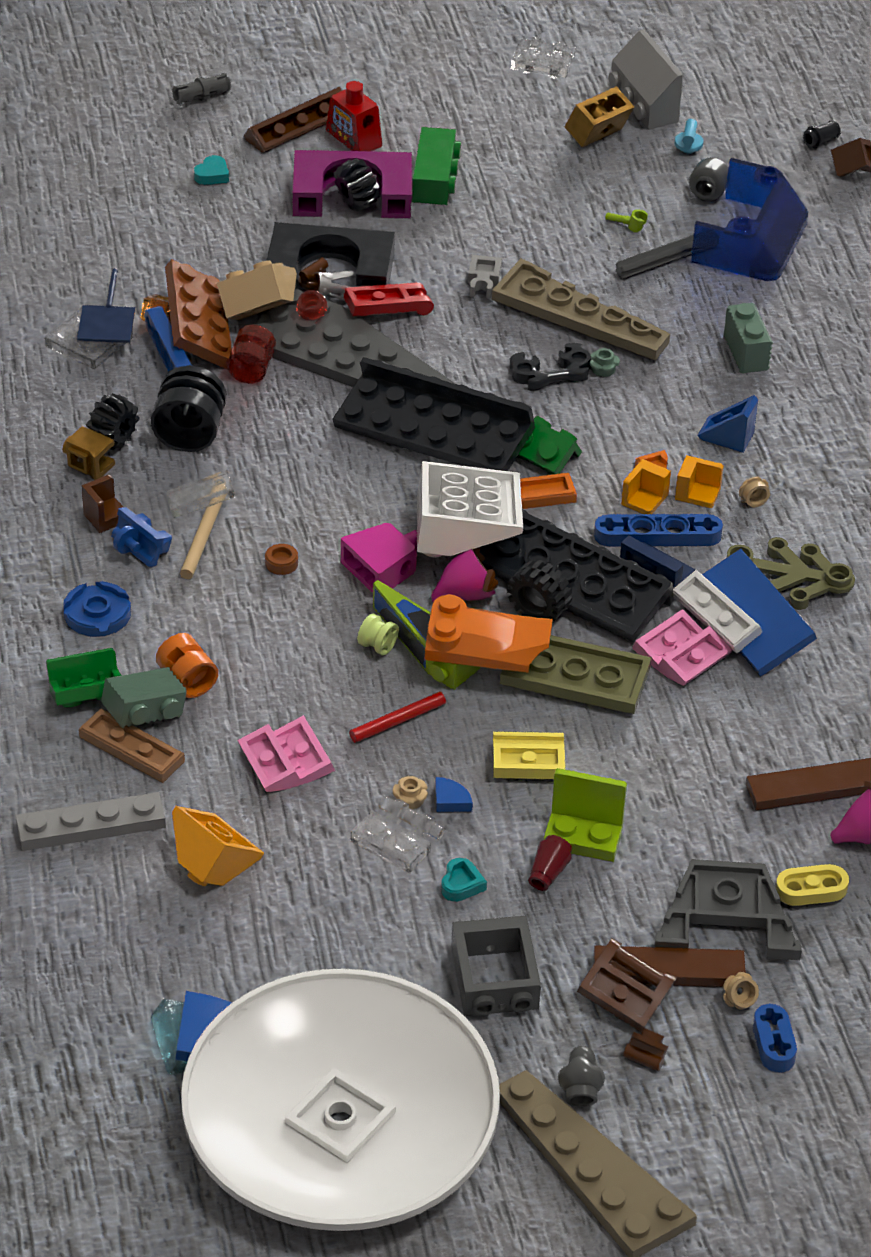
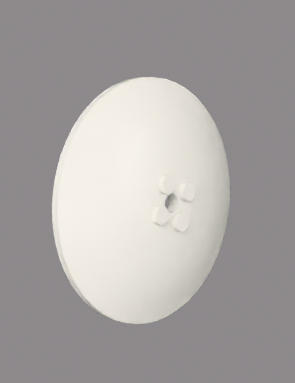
[181,969,500,1231]

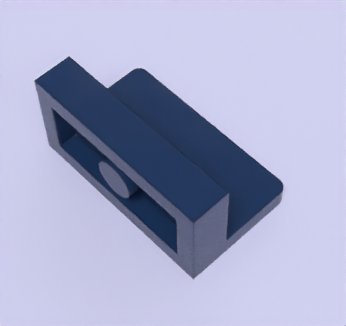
[620,536,695,588]

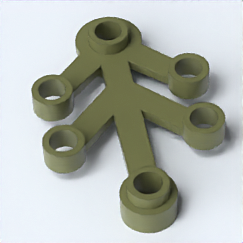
[726,537,855,610]

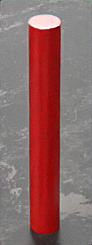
[349,691,446,743]

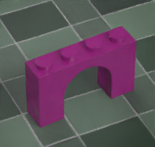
[292,150,412,219]

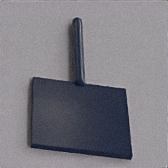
[77,268,135,343]

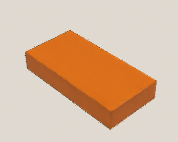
[520,473,577,509]

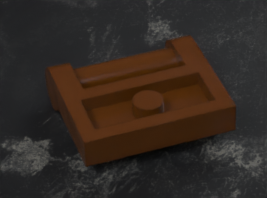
[577,938,677,1032]

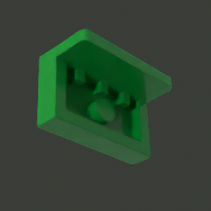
[518,416,582,475]
[46,648,122,707]

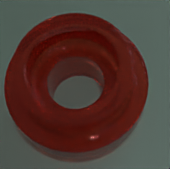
[296,290,328,320]

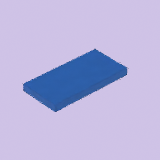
[702,549,817,677]

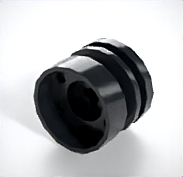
[151,365,227,452]

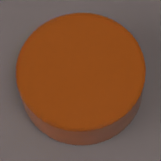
[265,544,298,575]

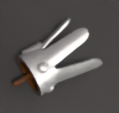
[307,271,353,301]

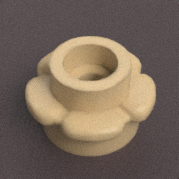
[739,476,770,507]
[392,776,428,809]
[723,972,759,1010]

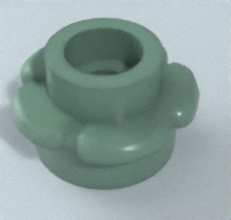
[590,348,620,377]

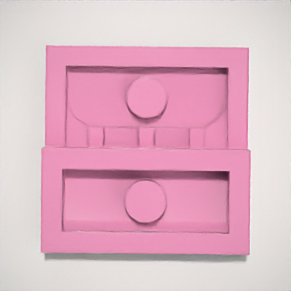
[632,609,733,686]
[237,715,335,792]

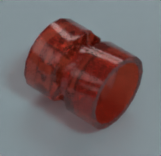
[227,325,276,384]

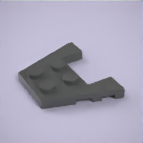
[654,859,802,960]

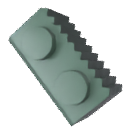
[723,303,773,373]
[101,667,187,728]

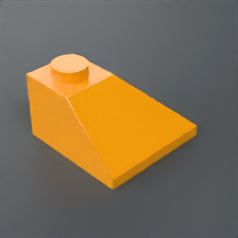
[172,806,264,887]

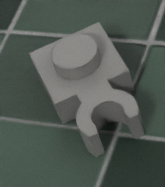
[468,255,502,299]

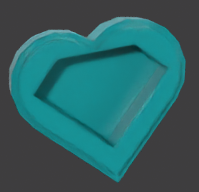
[194,155,229,185]
[441,858,487,902]

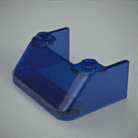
[691,158,809,281]

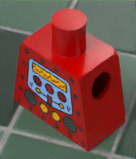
[326,81,382,151]

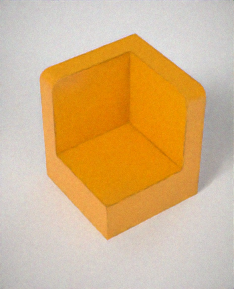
[675,455,724,508]
[621,459,671,514]

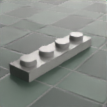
[16,792,166,851]

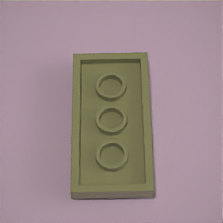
[500,635,652,714]

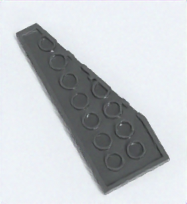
[242,289,455,387]

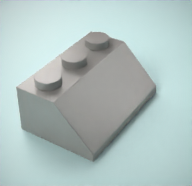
[608,29,683,130]

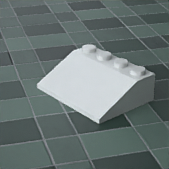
[417,461,523,557]

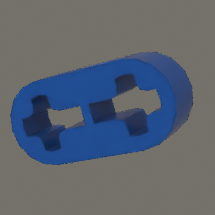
[753,1004,797,1073]

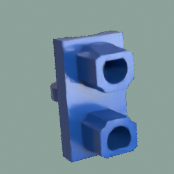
[111,507,172,567]

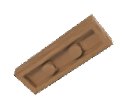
[79,708,185,783]

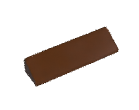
[243,86,342,153]

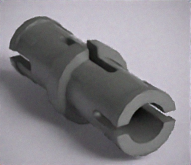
[172,73,231,104]

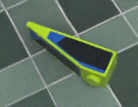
[373,580,481,690]

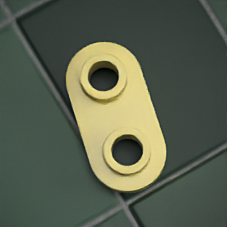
[775,864,849,906]

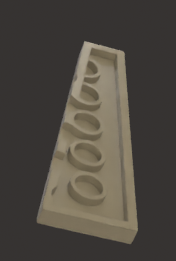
[492,258,670,360]
[499,1070,697,1257]

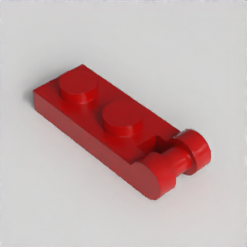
[343,282,434,316]

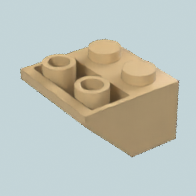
[217,260,297,320]

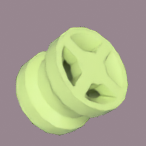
[357,613,399,655]

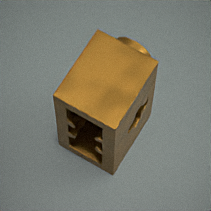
[564,86,634,147]

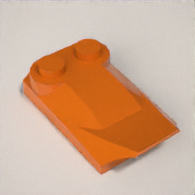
[425,594,553,673]

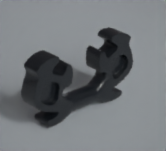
[509,343,591,391]

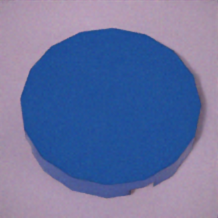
[63,581,131,637]

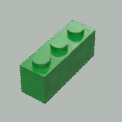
[412,127,461,205]

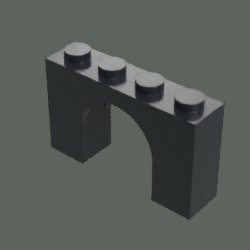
[266,222,395,289]

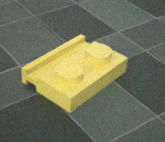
[493,732,565,779]

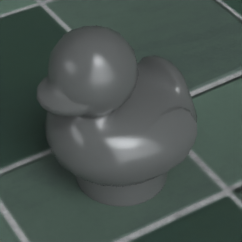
[557,1046,605,1106]

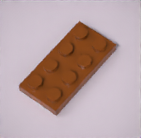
[165,259,233,369]

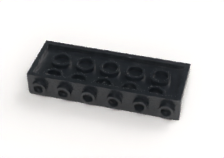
[332,357,535,471]
[480,508,674,643]

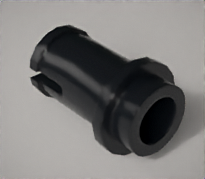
[803,120,841,148]

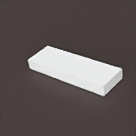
[673,570,762,653]

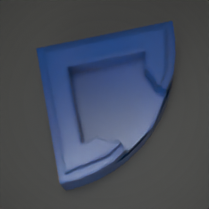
[435,777,473,812]

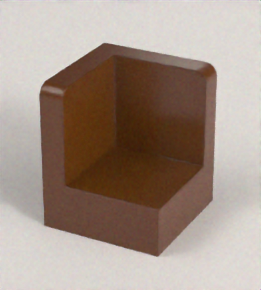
[831,138,871,177]
[82,474,123,533]

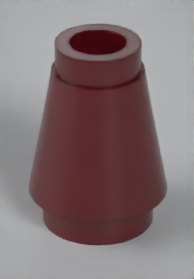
[528,835,572,891]

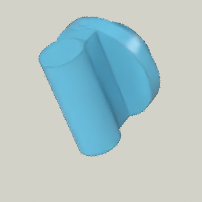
[675,119,704,153]

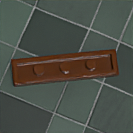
[746,758,871,810]
[594,945,746,988]

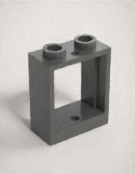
[451,915,541,1016]

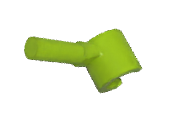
[605,209,648,233]

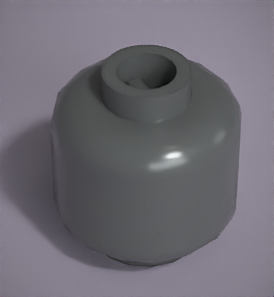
[689,157,731,201]

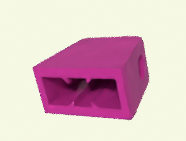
[341,523,417,593]

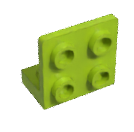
[544,768,627,862]

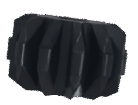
[334,158,380,211]
[86,393,140,450]

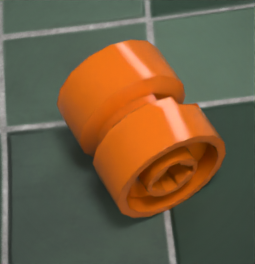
[156,633,218,698]

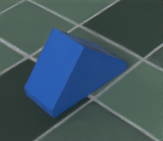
[697,395,758,453]

